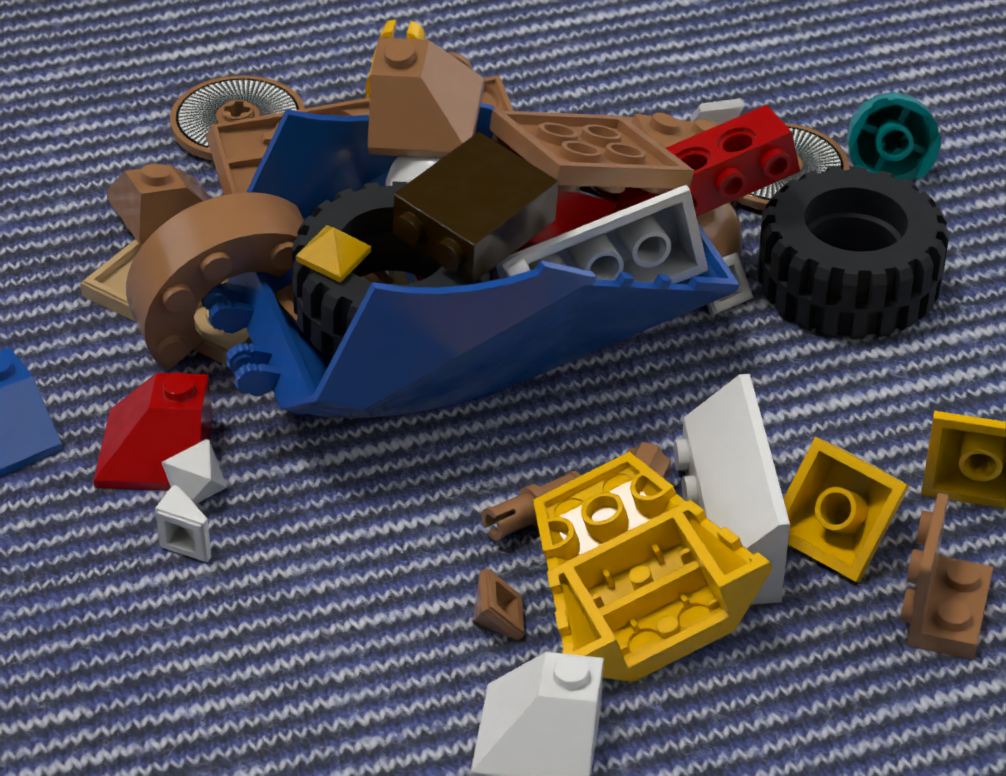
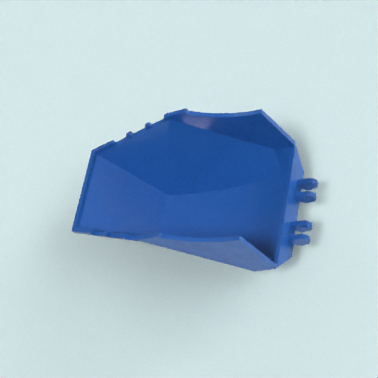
[201,102,740,418]

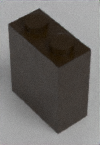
[393,132,559,284]

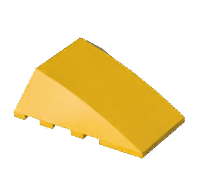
[533,452,772,682]

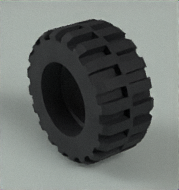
[757,166,949,339]
[292,181,493,356]

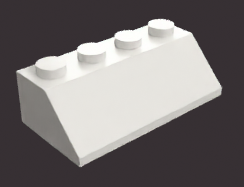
[492,185,708,284]
[674,374,790,604]

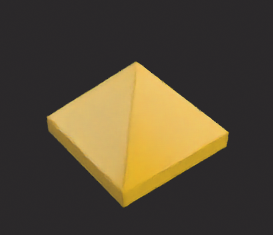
[296,225,371,283]

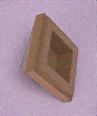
[473,568,524,641]

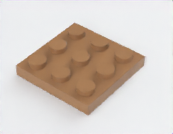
[489,110,694,194]

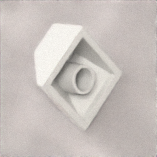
[470,652,604,776]

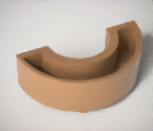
[126,192,304,371]

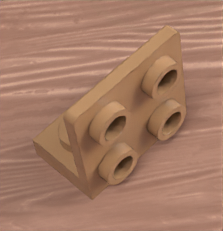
[900,493,993,660]

